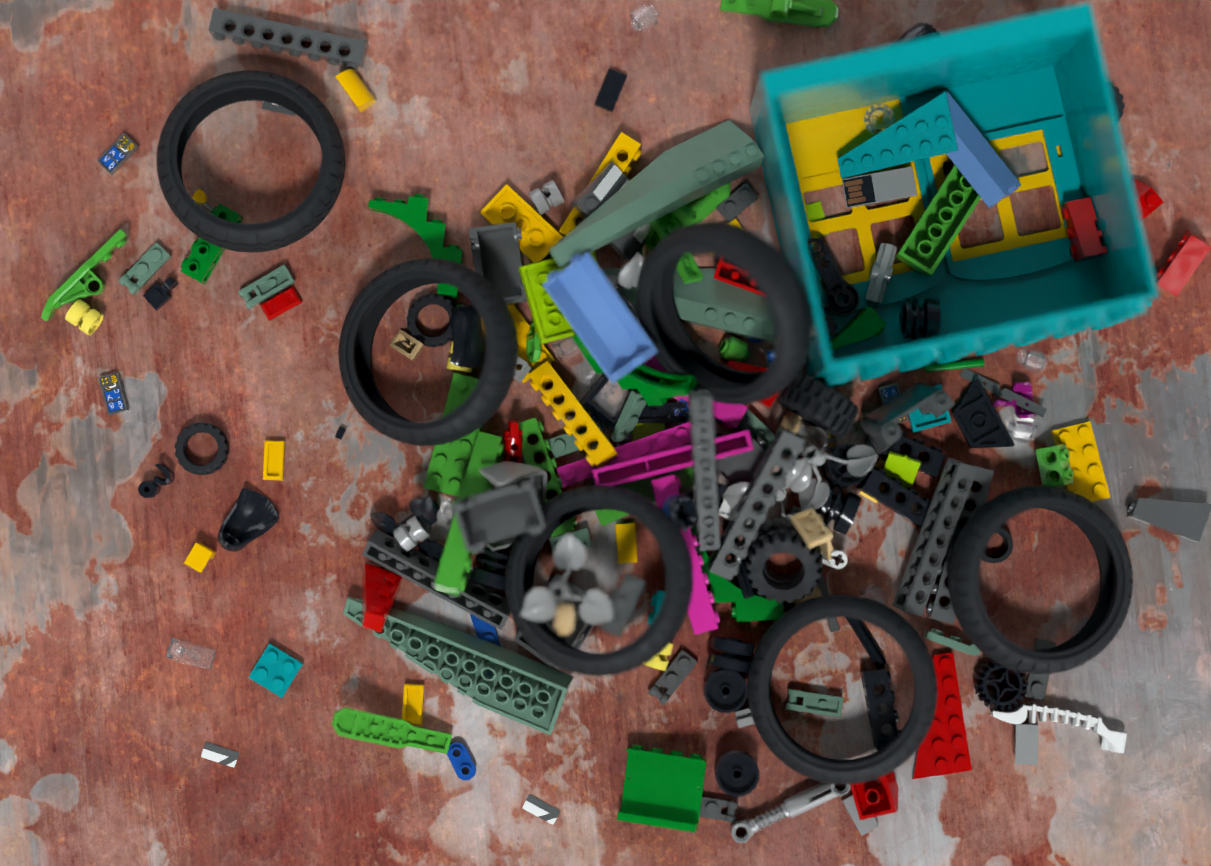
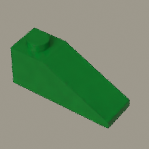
[827,305,886,350]

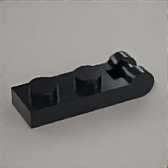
[637,402,689,424]

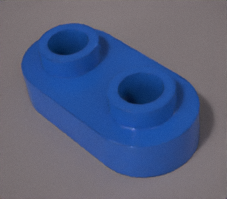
[447,742,476,780]

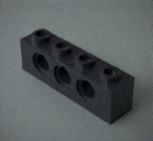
[863,432,947,478]
[856,467,932,528]
[860,667,901,751]

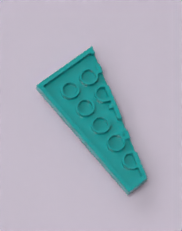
[837,91,959,179]

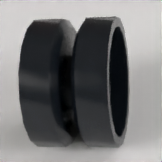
[707,636,755,673]
[703,668,748,713]
[714,750,759,797]

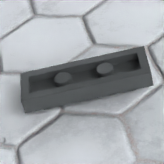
[601,573,646,638]
[1023,638,1056,701]

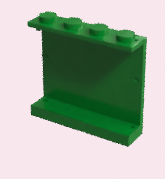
[617,744,707,833]

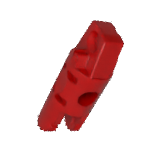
[504,419,522,464]

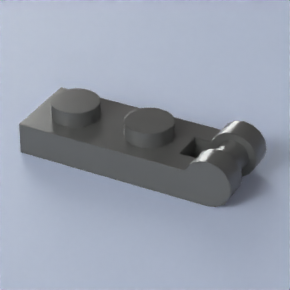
[648,650,698,705]
[700,796,738,823]

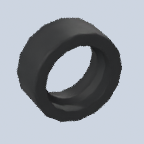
[982,527,1013,563]

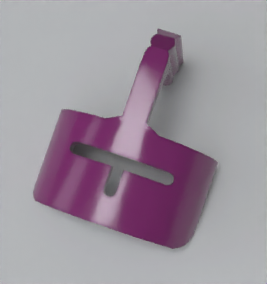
[993,382,1036,419]

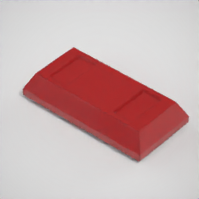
[259,285,303,321]

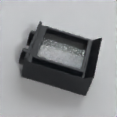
[579,373,638,430]

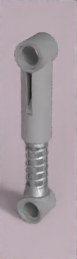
[730,782,851,843]

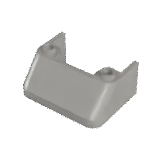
[480,461,547,551]

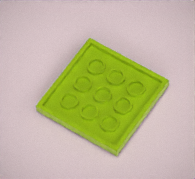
[518,251,598,345]

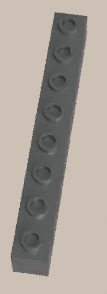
[208,8,368,70]
[688,389,720,551]
[707,426,805,581]
[892,457,978,617]
[926,465,994,624]
[362,529,511,630]

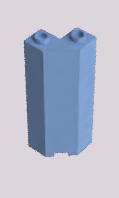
[919,92,1021,209]
[542,252,658,384]

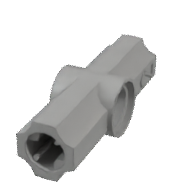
[864,243,897,304]

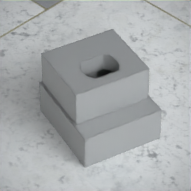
[514,356,531,384]
[734,707,754,728]

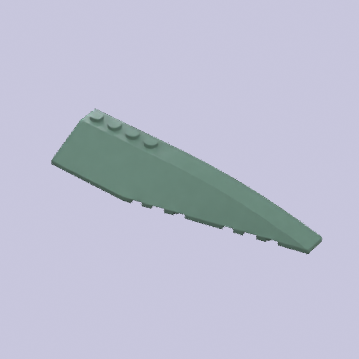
[549,120,764,267]
[600,268,776,344]
[343,596,573,736]

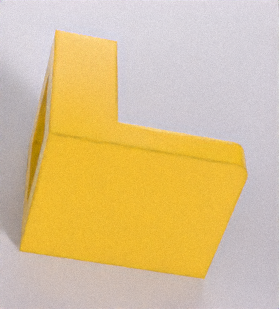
[184,542,217,572]

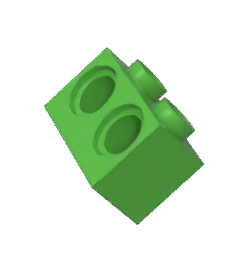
[1036,444,1073,487]

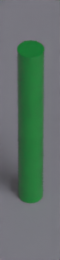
[925,359,985,373]

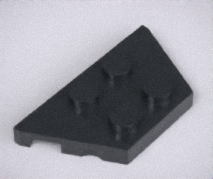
[951,379,1015,449]

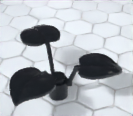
[370,496,445,562]

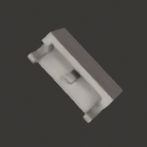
[1015,723,1038,765]

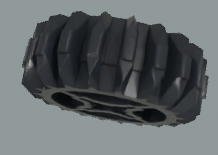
[974,659,1028,711]

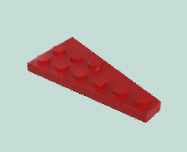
[912,652,972,779]

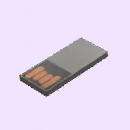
[842,166,917,209]

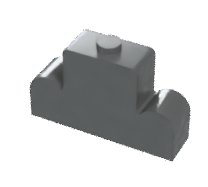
[714,429,770,503]

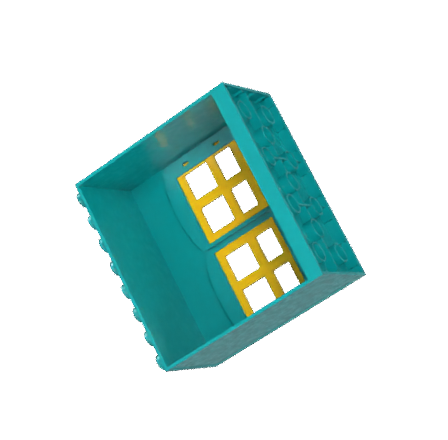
[749,2,1159,388]

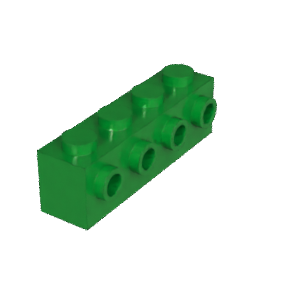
[181,203,243,285]

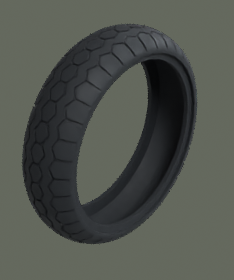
[156,70,345,253]
[637,221,812,405]
[338,258,518,446]
[505,485,693,676]
[948,485,1133,674]
[747,594,938,785]

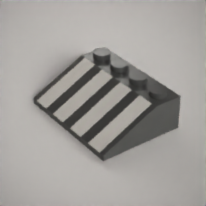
[571,161,651,260]

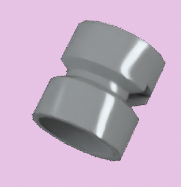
[528,180,564,215]
[393,515,431,551]

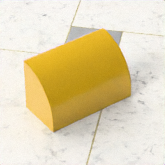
[335,69,377,113]

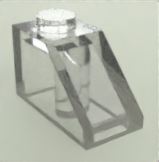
[166,638,217,669]

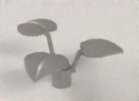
[607,253,645,326]
[798,425,877,511]
[723,458,812,527]
[520,534,614,624]

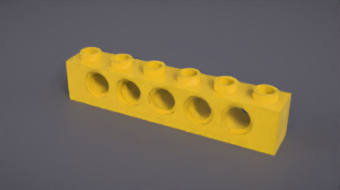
[559,132,642,237]
[528,361,618,469]

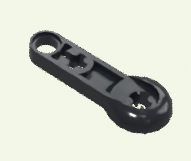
[806,238,859,316]

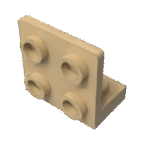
[791,508,833,561]

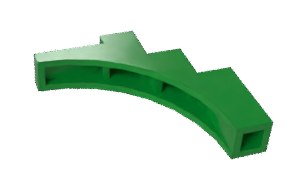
[368,194,464,298]
[572,332,698,406]
[690,524,784,622]

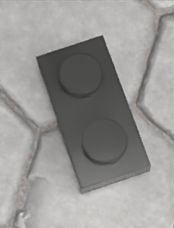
[716,183,758,223]

